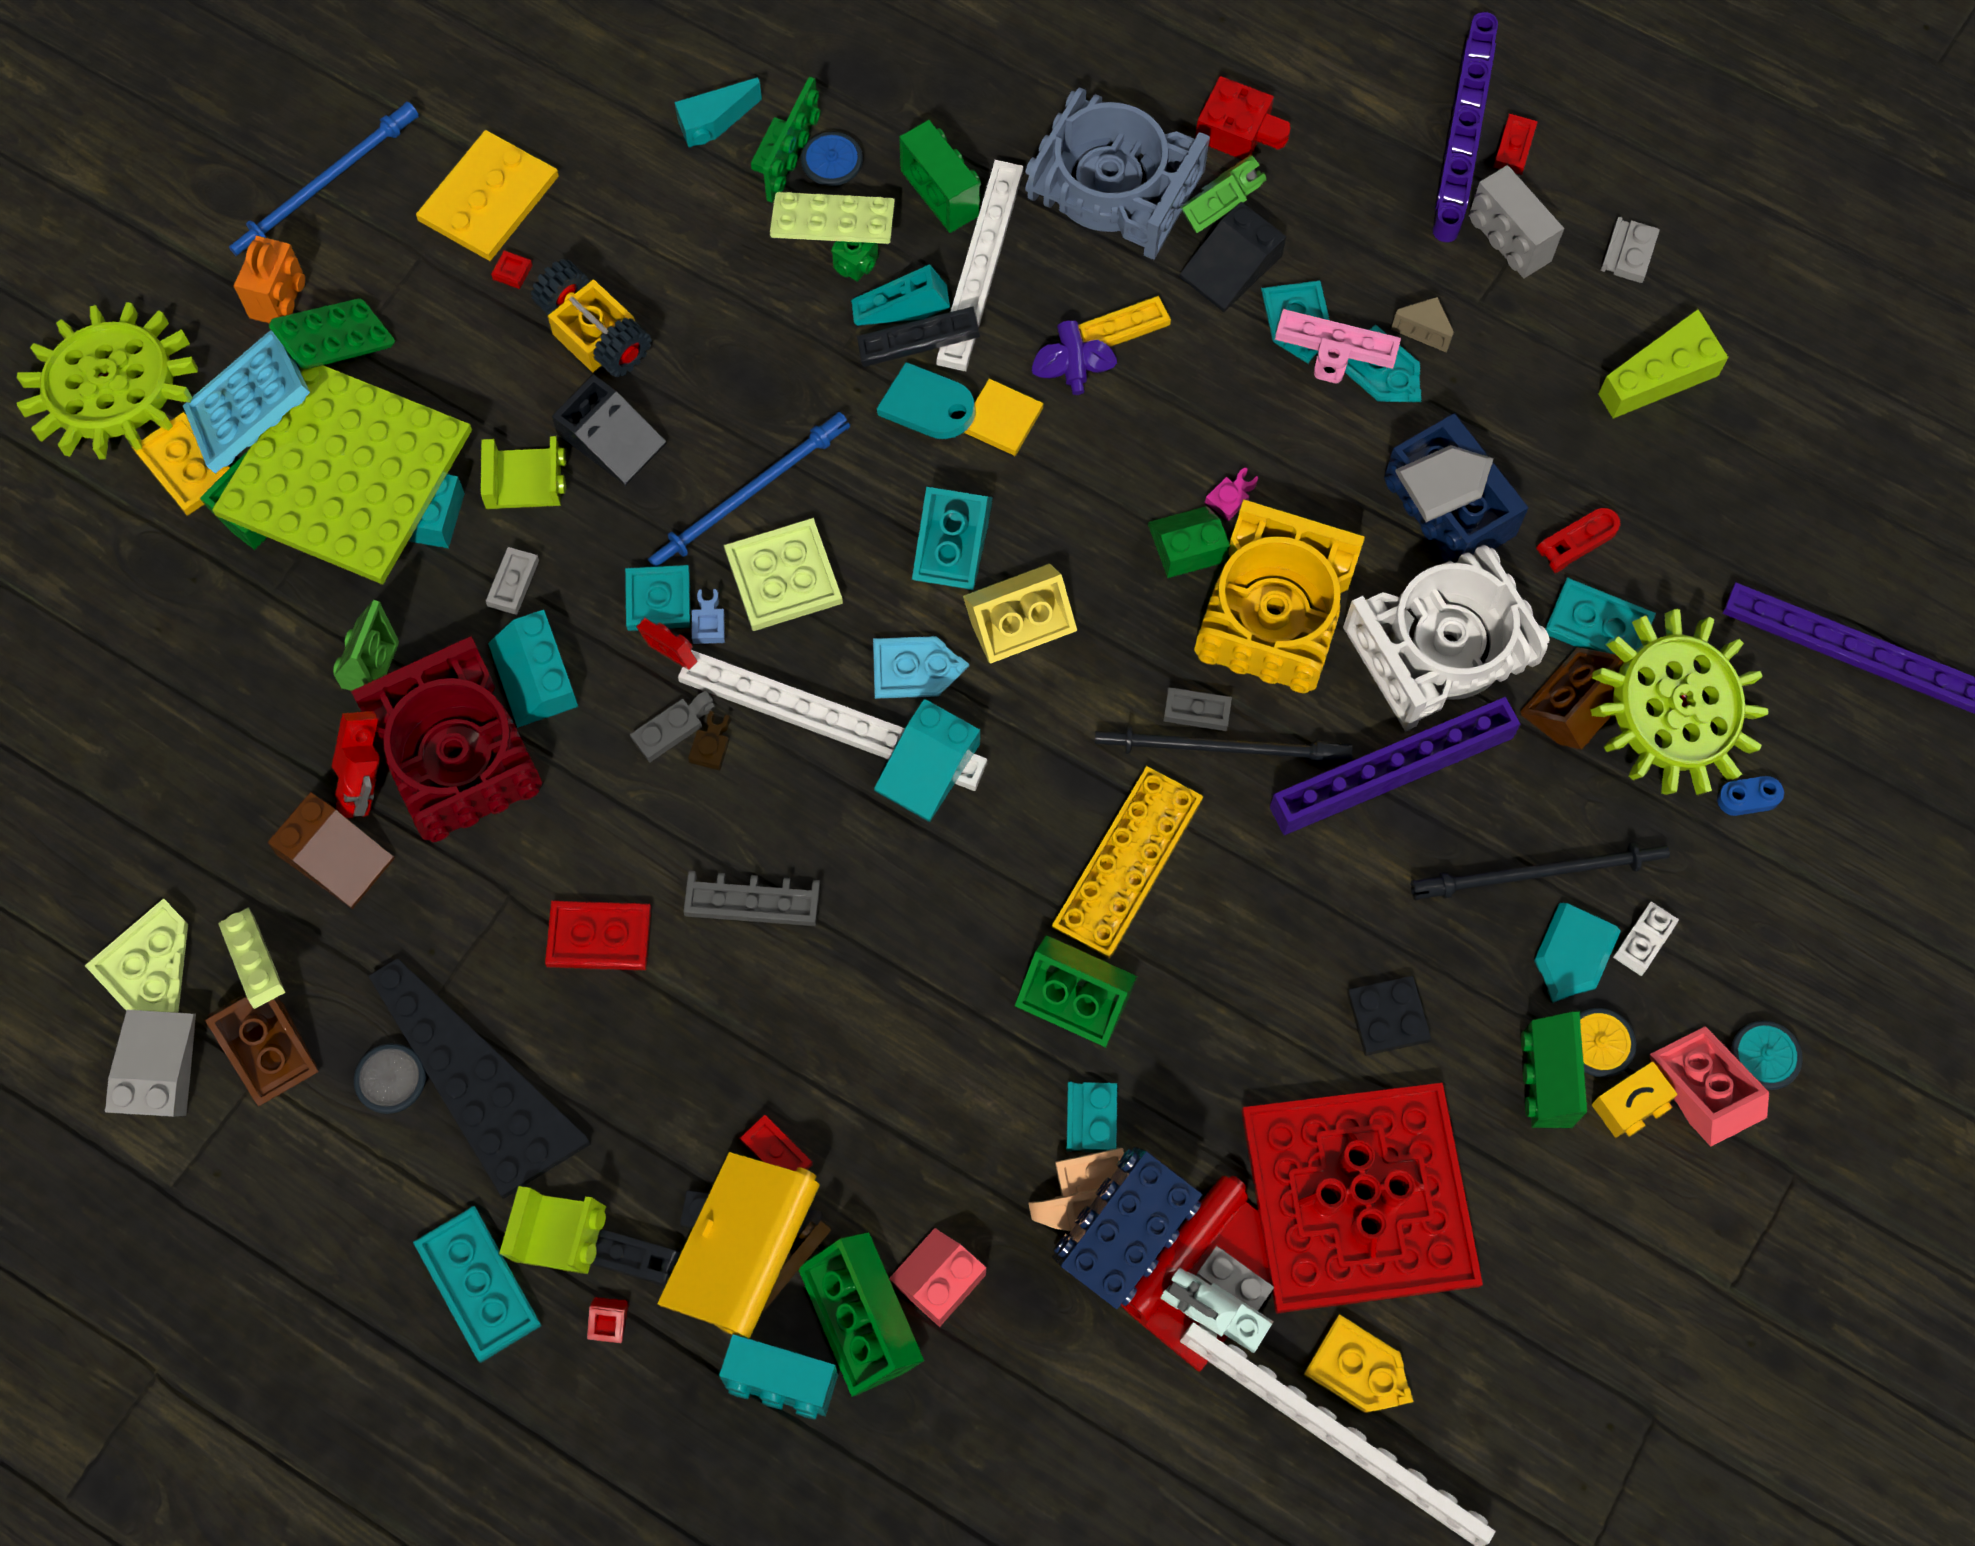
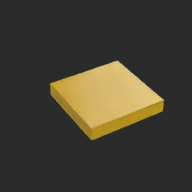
[964,379,1043,456]

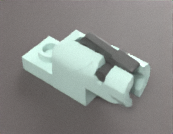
[1161,1268,1274,1353]

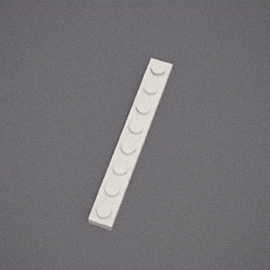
[937,160,1024,371]

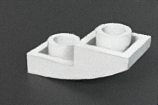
[1613,902,1679,976]

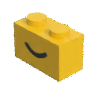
[1592,1061,1678,1138]

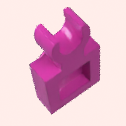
[1205,468,1258,521]

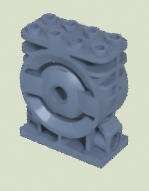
[1025,87,1210,260]

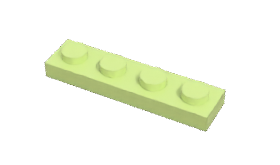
[218,907,285,1009]

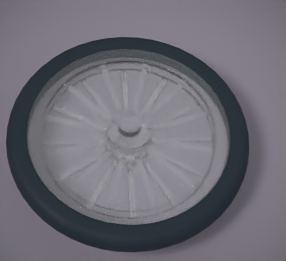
[354,1044,426,1114]

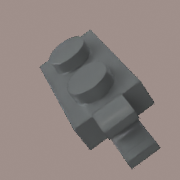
[630,691,715,763]

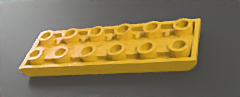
[1052,766,1203,959]

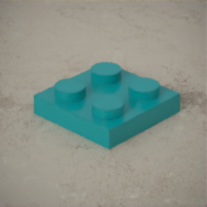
[625,565,691,631]

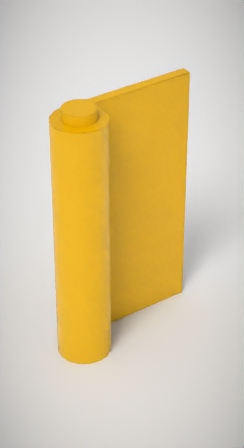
[657,1152,820,1339]

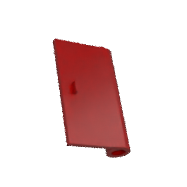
[1121,1176,1271,1373]

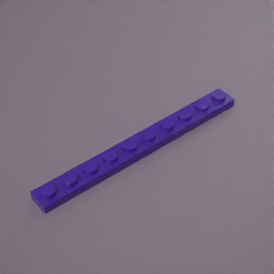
[1722,582,1975,714]

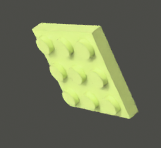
[724,518,843,631]

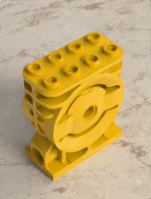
[1194,499,1365,693]

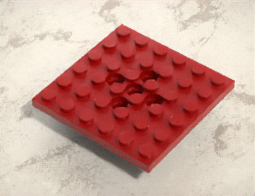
[1241,1083,1483,1313]

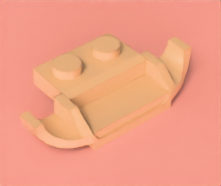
[1028,1148,1124,1231]

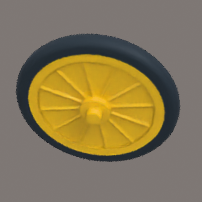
[1580,1008,1636,1077]

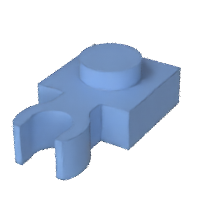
[692,589,725,644]

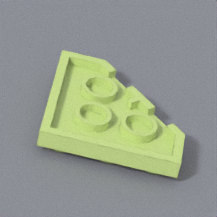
[85,898,188,1013]

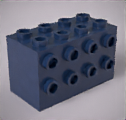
[1052,1146,1203,1309]

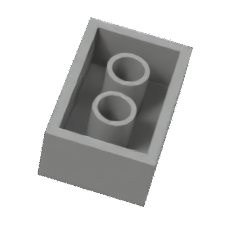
[1469,165,1564,278]

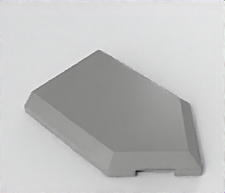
[1395,445,1494,522]

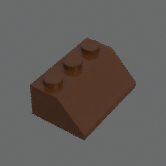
[1520,647,1624,750]

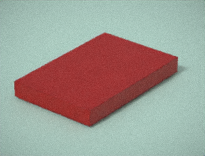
[545,901,651,970]

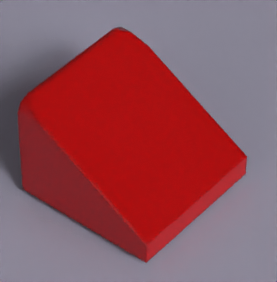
[587,1297,628,1343]

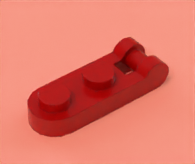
[1536,508,1620,573]

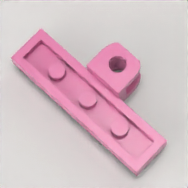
[1275,309,1401,383]

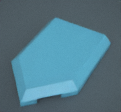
[873,636,969,699]

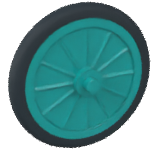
[1731,1021,1803,1090]

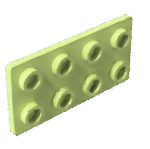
[770,192,894,244]

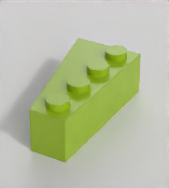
[1598,309,1728,418]

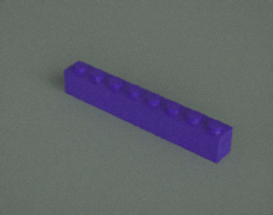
[1270,697,1521,835]

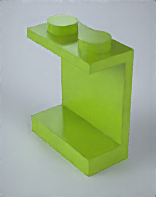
[481,436,566,509]
[499,1186,606,1274]

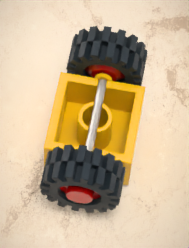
[531,259,652,377]

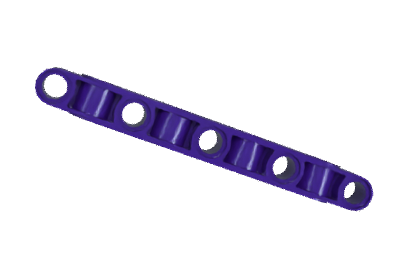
[1433,12,1498,242]

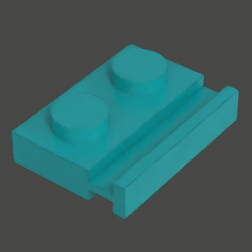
[1066,1082,1117,1152]

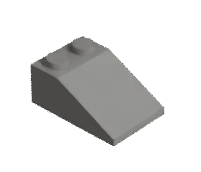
[105,1010,196,1117]

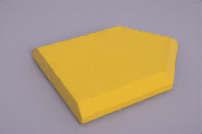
[1304,1314,1414,1413]

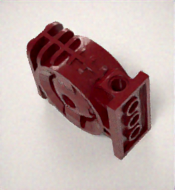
[351,636,542,842]

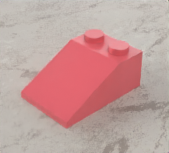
[1650,1026,1769,1147]

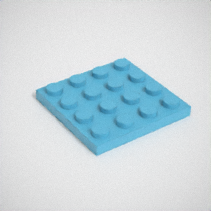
[183,330,310,474]

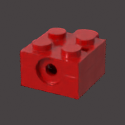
[1195,76,1291,160]

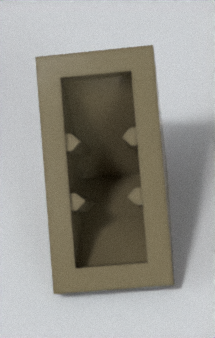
[1391,297,1454,352]

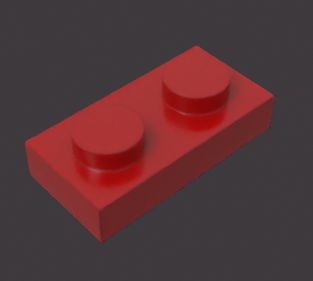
[1493,114,1538,175]
[636,618,698,670]
[740,1115,813,1171]

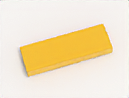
[1079,296,1171,347]

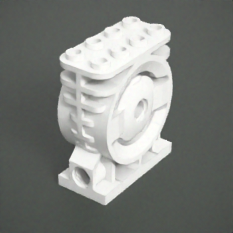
[1343,545,1549,732]

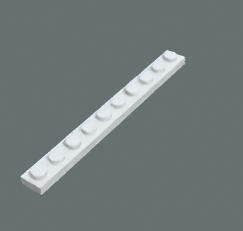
[678,650,987,791]
[1180,1322,1496,1546]

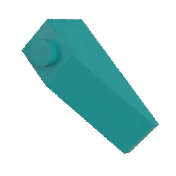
[674,77,762,147]
[851,264,950,326]

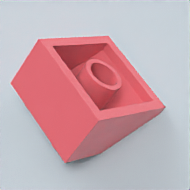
[889,1228,986,1327]

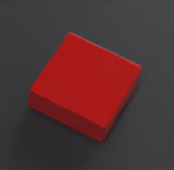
[491,250,533,289]

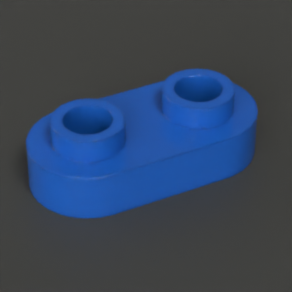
[1717,776,1784,816]

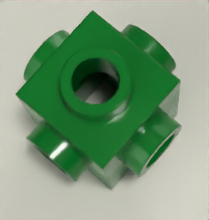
[831,241,878,282]

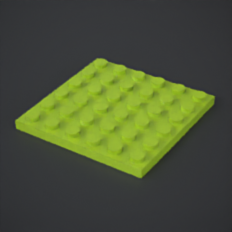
[212,365,472,584]

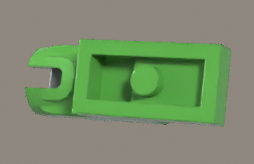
[1180,155,1267,233]

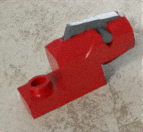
[332,711,380,818]

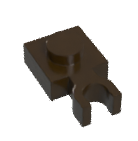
[688,711,731,770]

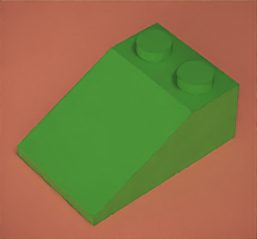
[333,600,399,691]

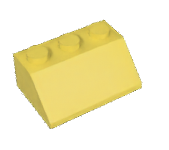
[963,564,1077,664]

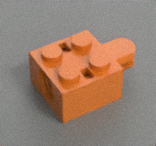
[234,235,305,323]

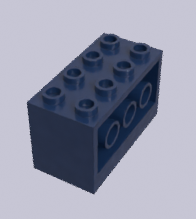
[1384,413,1529,563]

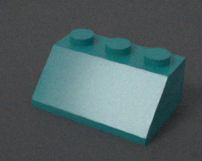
[488,610,578,728]

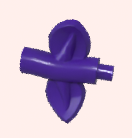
[1032,321,1117,395]

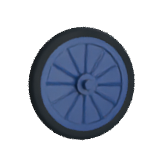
[801,132,863,186]

